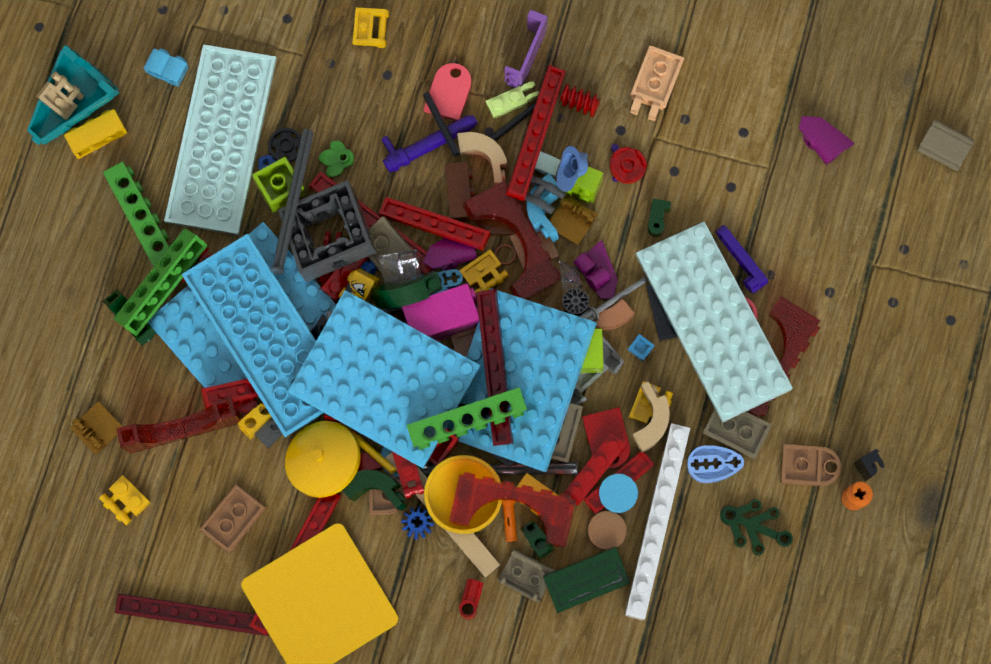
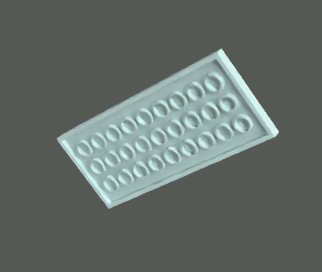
[164,44,277,236]
[636,222,793,423]

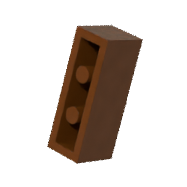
[445,162,476,222]

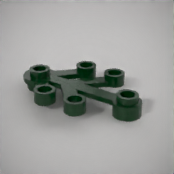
[720,499,793,555]

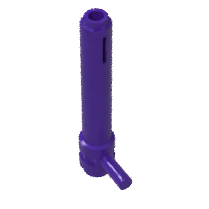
[381,115,478,173]

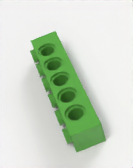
[103,162,170,267]
[113,228,208,337]
[406,387,527,450]

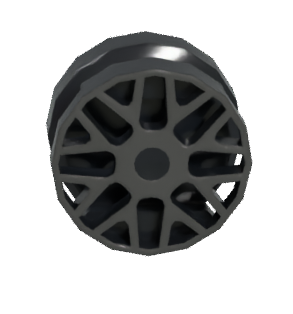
[562,288,589,316]

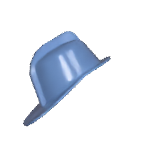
[557,146,588,192]

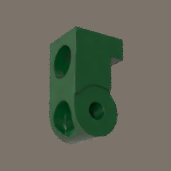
[647,199,671,237]
[520,520,555,560]

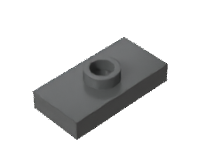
[254,417,283,449]

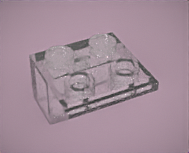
[379,250,422,284]

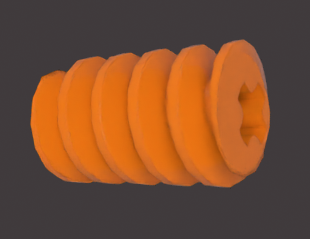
[841,482,873,510]

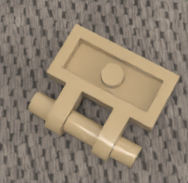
[36,72,84,120]

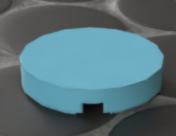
[599,474,638,513]

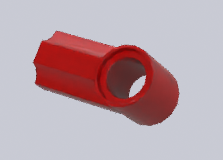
[459,579,484,620]

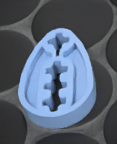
[687,445,744,483]

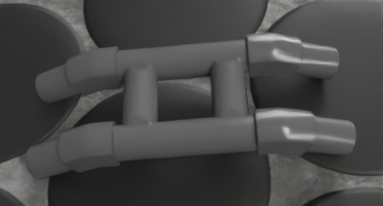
[502,175,566,214]

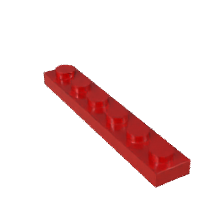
[379,197,491,251]

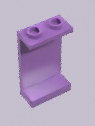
[504,10,548,88]

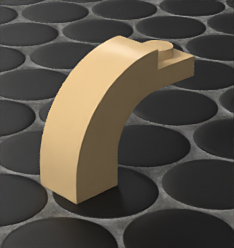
[457,132,507,188]
[632,382,670,453]

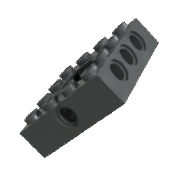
[278,180,377,282]

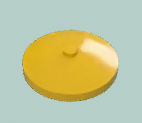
[285,421,360,498]
[424,455,503,534]

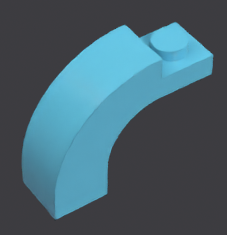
[527,173,559,242]

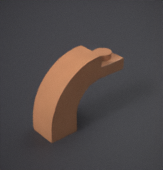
[574,289,635,330]

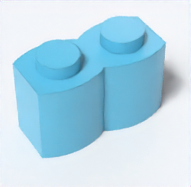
[144,48,189,87]

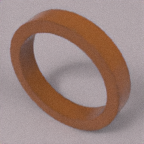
[495,244,516,265]

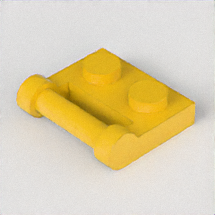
[353,7,389,48]

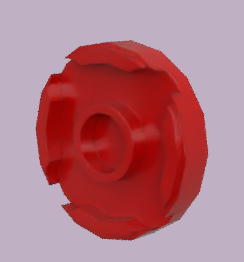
[609,147,647,184]

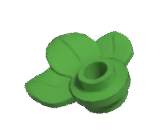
[318,141,354,177]

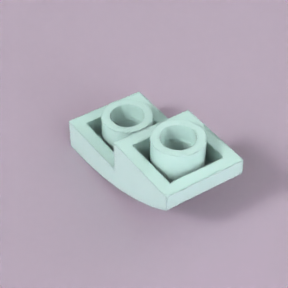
[534,151,561,177]

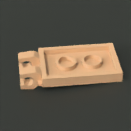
[630,45,684,122]

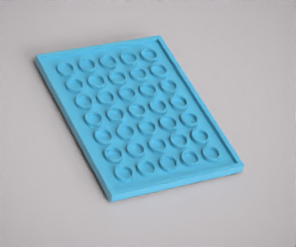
[148,222,336,407]
[447,288,597,472]
[288,290,481,469]

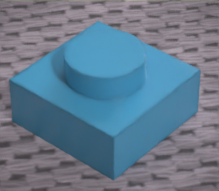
[628,334,655,362]

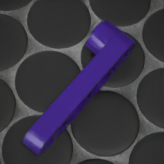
[715,225,768,294]

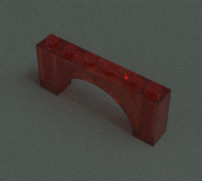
[462,181,561,300]
[746,296,821,418]
[116,397,242,454]
[449,472,576,548]

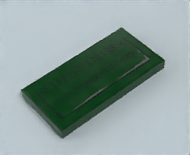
[543,547,630,613]

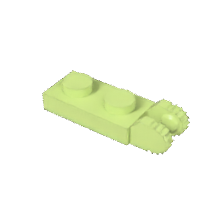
[486,81,539,119]

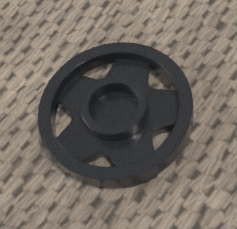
[268,128,301,162]

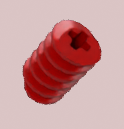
[559,83,601,118]

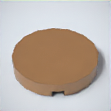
[588,511,627,550]

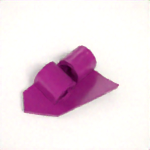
[799,116,854,165]
[423,238,477,271]
[573,241,618,300]

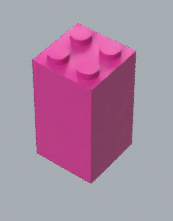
[402,283,479,341]

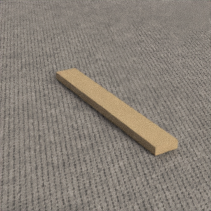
[385,452,500,578]

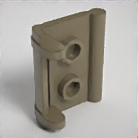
[917,119,975,172]
[497,548,555,603]

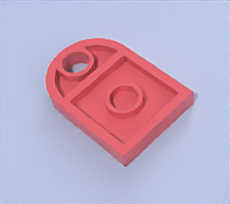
[423,63,471,121]

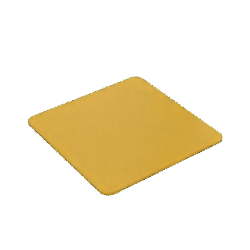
[241,524,398,664]

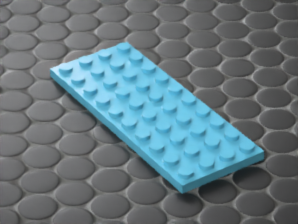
[181,234,324,437]

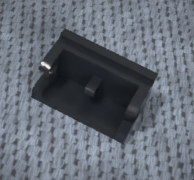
[854,449,884,481]

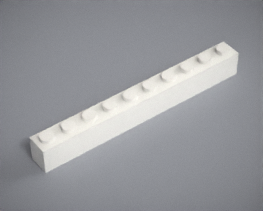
[624,423,690,621]

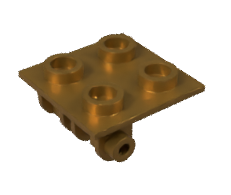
[549,195,598,245]
[70,401,124,455]

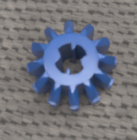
[401,506,434,540]

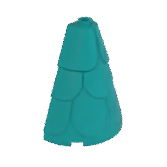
[27,45,120,145]

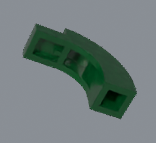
[371,271,442,309]
[103,289,156,345]
[342,470,407,511]

